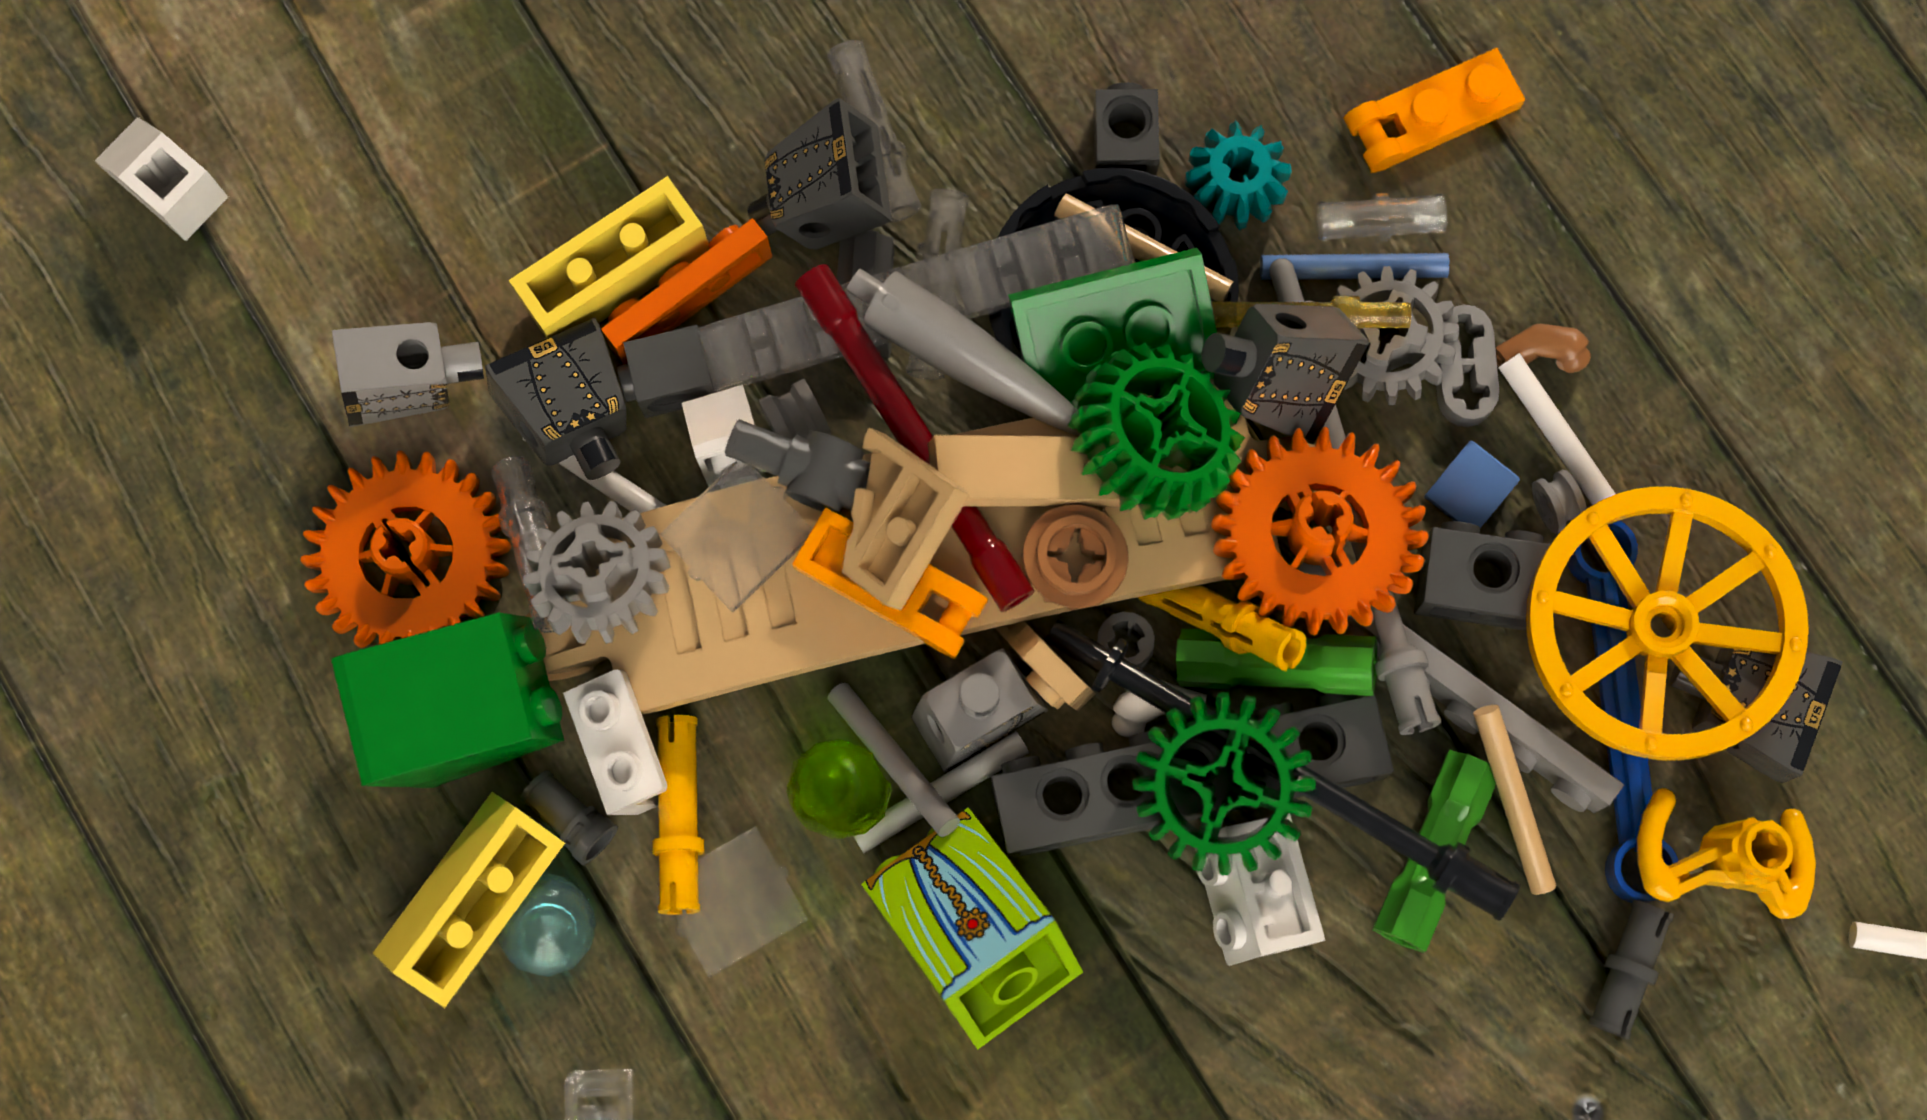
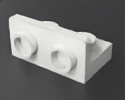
[563,669,668,815]
[1195,813,1326,966]

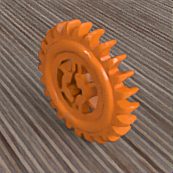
[1211,427,1429,635]
[300,450,512,648]

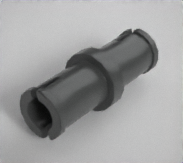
[1588,900,1675,1040]

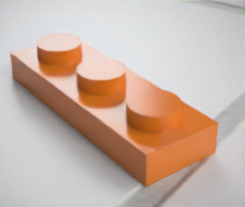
[601,218,773,364]

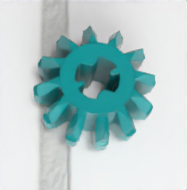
[1185,121,1292,231]

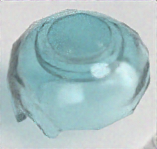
[497,872,596,977]

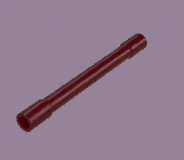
[795,264,1035,612]

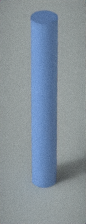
[1260,253,1449,280]

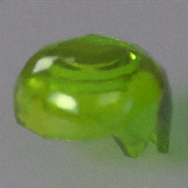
[787,739,892,839]

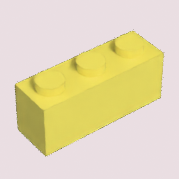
[509,176,709,338]
[373,792,565,1008]

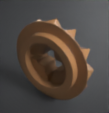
[1021,504,1129,611]

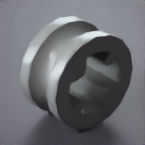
[1532,469,1587,534]
[1097,612,1155,669]

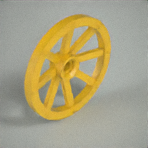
[1526,487,1809,760]

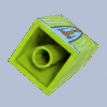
[861,807,1083,1050]

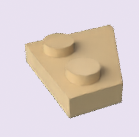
[842,427,970,610]
[995,621,1096,711]

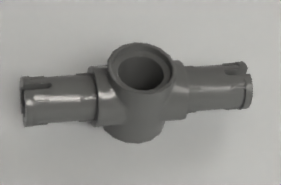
[725,419,870,515]

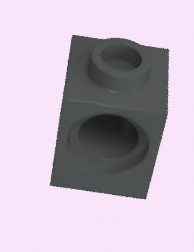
[1093,82,1160,176]
[617,325,716,419]

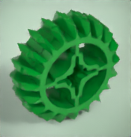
[1067,343,1245,521]
[1133,692,1316,875]

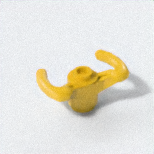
[1637,788,1816,919]

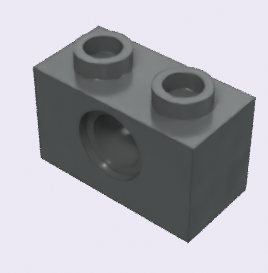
[1414,521,1558,631]

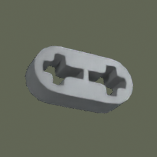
[1436,304,1499,427]

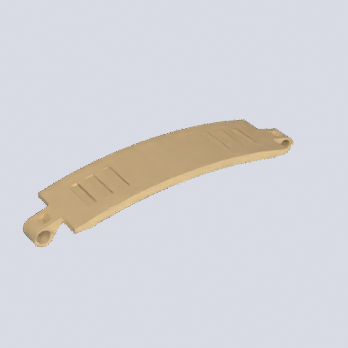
[526,385,1318,715]

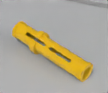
[1138,585,1306,671]
[652,715,705,915]

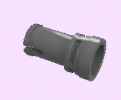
[520,770,618,865]

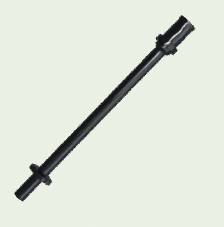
[1045,619,1521,922]

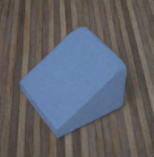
[1424,440,1520,528]

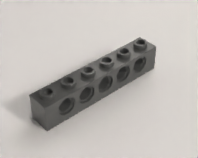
[991,694,1394,859]

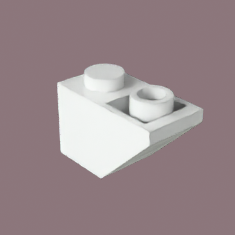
[95,117,228,241]
[682,385,766,490]

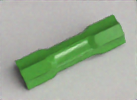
[1175,629,1378,696]
[1372,750,1496,953]

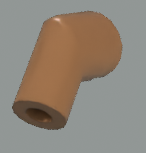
[1495,323,1591,373]

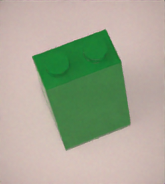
[331,612,564,788]

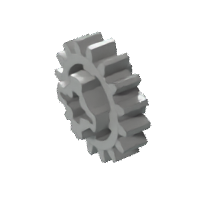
[1328,266,1459,405]
[523,501,670,644]

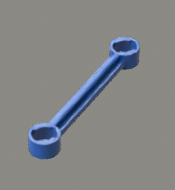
[1567,520,1679,903]

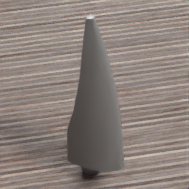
[846,268,1081,436]

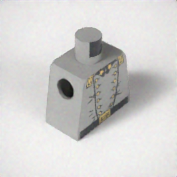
[332,322,484,427]
[911,648,1048,773]

